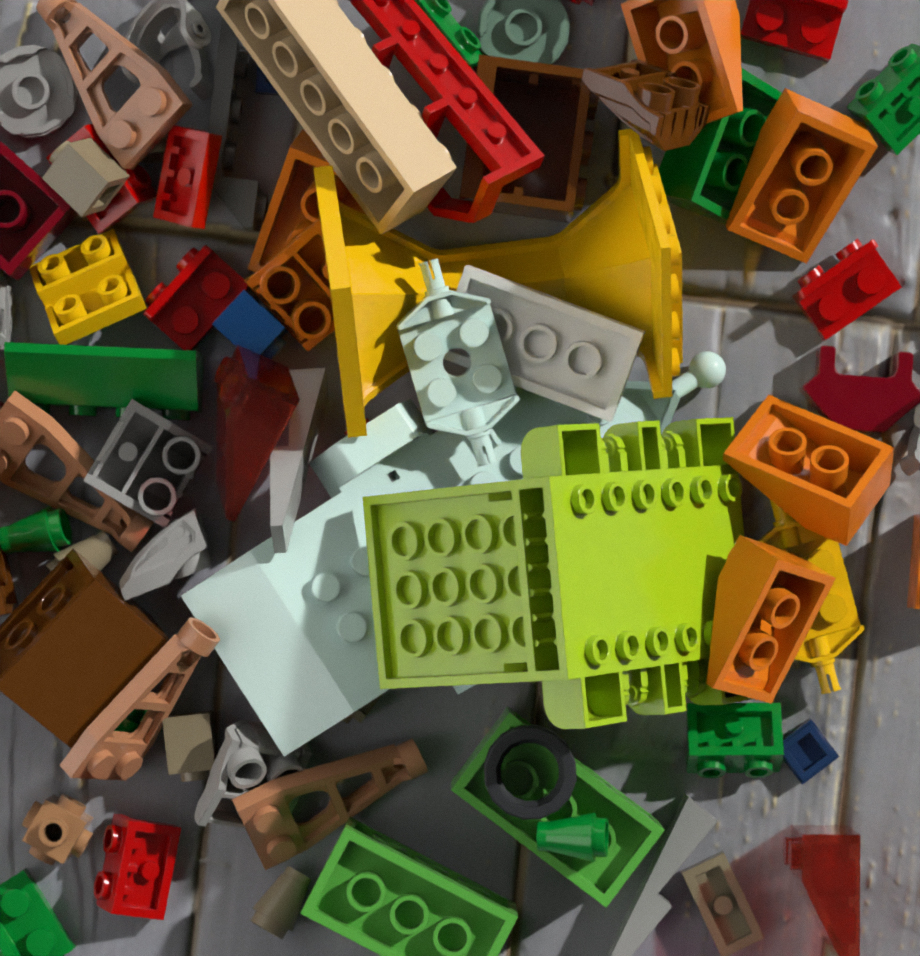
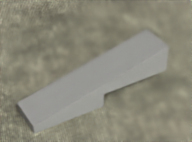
[270,368,329,553]
[605,793,717,956]

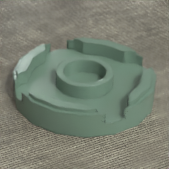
[477,0,570,65]

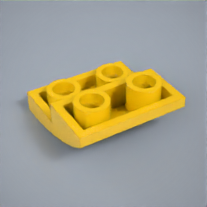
[29,228,147,345]

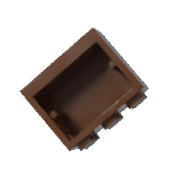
[459,54,599,223]
[0,548,169,749]

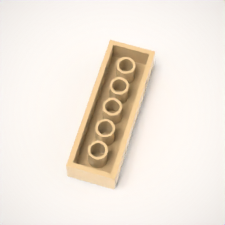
[216,0,457,235]

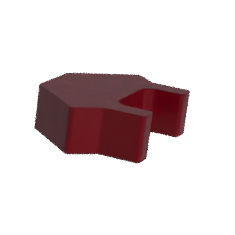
[799,345,920,434]

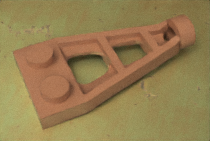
[36,0,193,170]
[0,391,154,552]
[59,617,220,781]
[232,738,428,870]

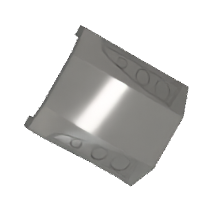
[83,399,213,528]
[119,508,212,601]
[194,719,312,828]

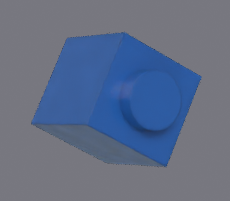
[212,290,288,365]

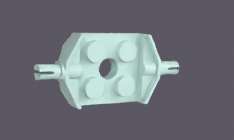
[396,258,520,467]

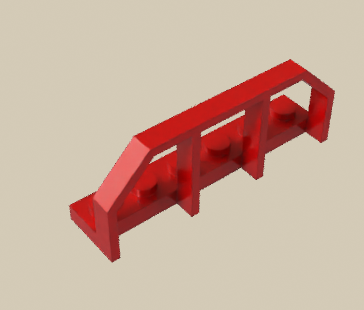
[349,0,545,223]

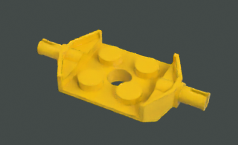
[758,500,865,694]

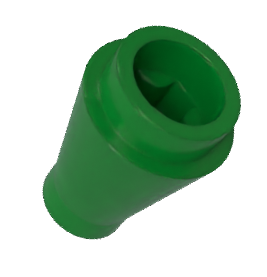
[0,506,72,554]
[536,813,609,862]

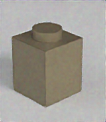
[42,138,130,217]
[162,710,218,782]

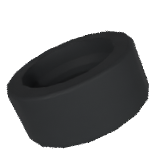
[484,725,577,820]

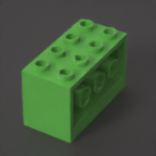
[451,706,665,908]
[300,817,518,956]

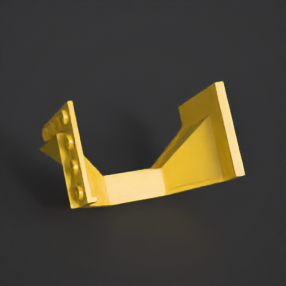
[313,129,683,438]

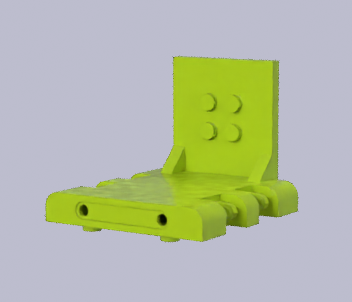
[362,417,752,729]

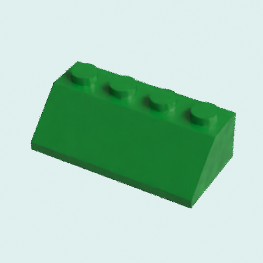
[4,342,205,421]

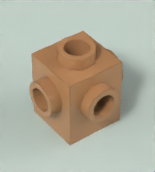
[22,794,94,865]

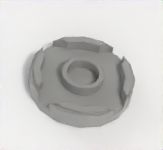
[0,45,79,140]

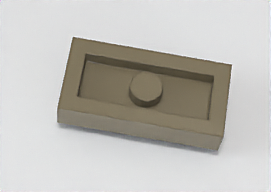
[680,851,765,956]

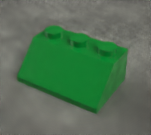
[659,68,782,224]

